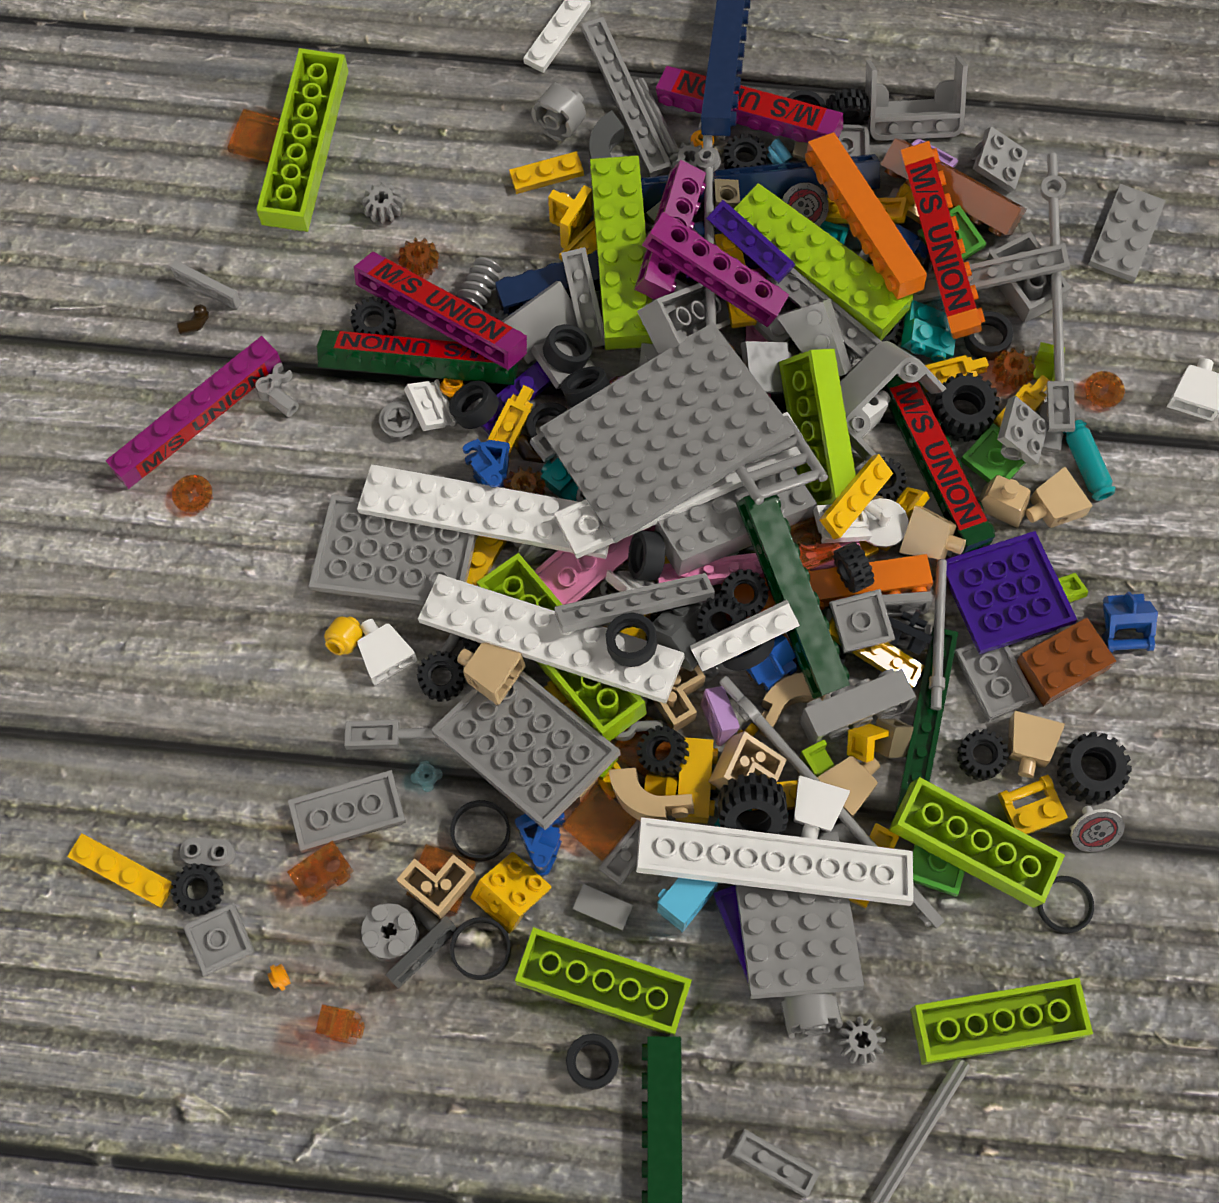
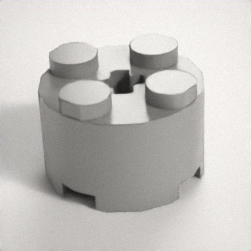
[531,82,586,141]
[361,903,420,963]
[781,992,843,1038]

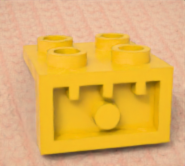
[470,852,551,934]

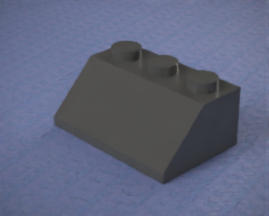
[653,601,730,671]

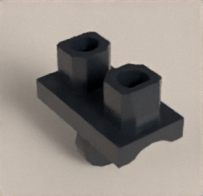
[889,609,933,655]

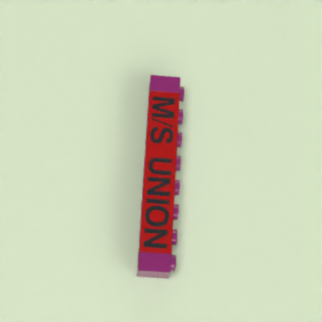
[656,66,843,143]
[354,251,527,370]
[105,336,282,489]

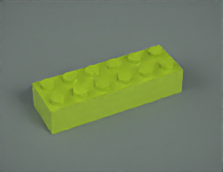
[779,349,856,505]
[889,777,1065,908]
[515,927,692,1036]
[910,978,1093,1065]

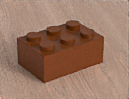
[1017,618,1116,707]

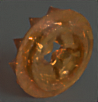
[1084,371,1125,409]
[172,475,213,514]

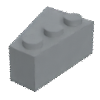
[777,298,852,376]

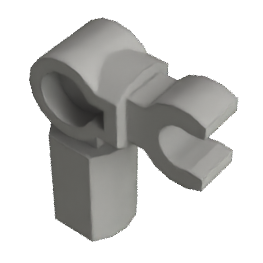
[255,363,299,417]

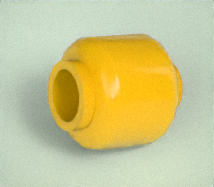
[324,616,363,655]

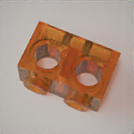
[287,840,354,903]
[315,1004,365,1045]

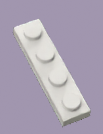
[523,0,591,73]
[690,600,800,672]

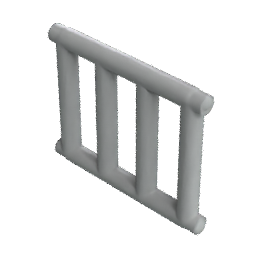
[735,415,828,505]

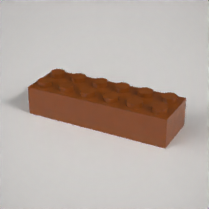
[880,138,1027,237]

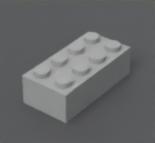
[637,283,731,355]
[800,669,916,746]

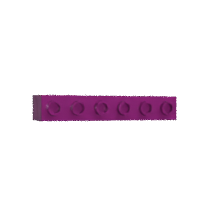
[634,160,706,300]
[642,212,789,327]

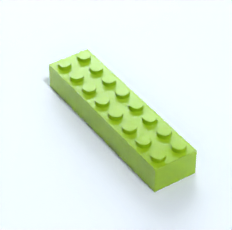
[256,48,349,232]
[590,155,653,350]
[734,183,914,341]
[477,553,647,741]

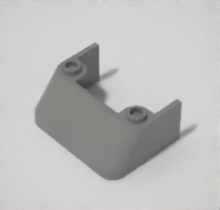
[865,56,968,141]
[840,341,946,461]

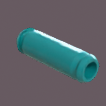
[1063,420,1116,501]

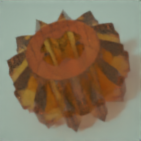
[398,237,439,278]
[992,347,1036,391]
[503,466,546,496]

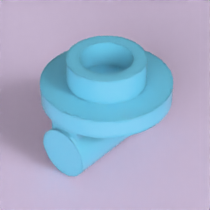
[767,138,793,164]

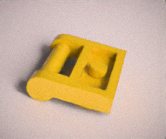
[998,774,1068,835]

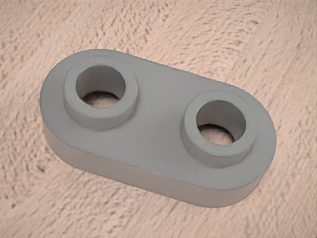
[180,837,236,868]

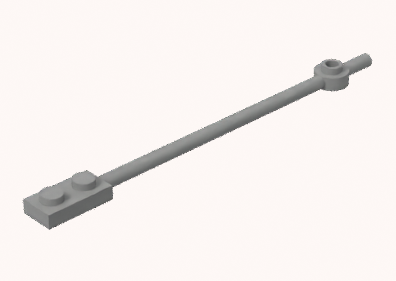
[695,135,721,326]
[1040,153,1075,432]
[719,676,945,929]
[344,720,663,750]

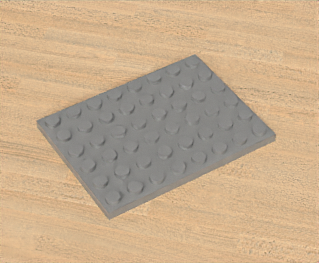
[539,322,795,544]

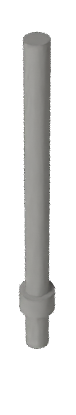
[929,559,947,710]

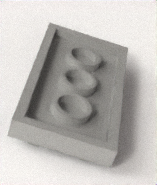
[1088,184,1166,283]
[288,770,406,853]

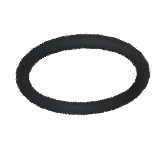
[1037,876,1094,933]

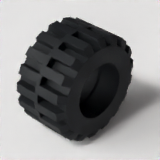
[932,372,1000,442]
[1057,732,1132,805]
[718,773,788,835]

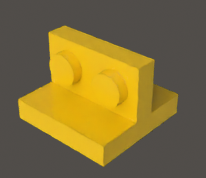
[548,185,593,249]

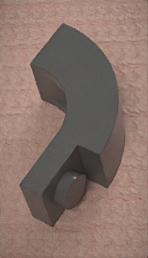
[589,110,624,159]

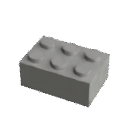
[986,231,1071,323]

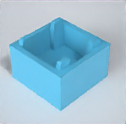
[657,878,718,933]

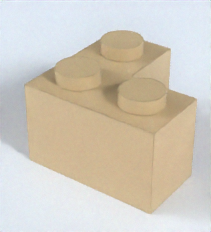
[652,665,705,731]
[709,731,787,790]
[397,854,476,919]

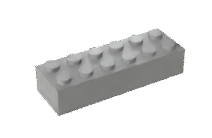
[654,468,817,576]

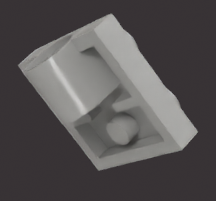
[971,127,1028,193]
[997,396,1048,466]

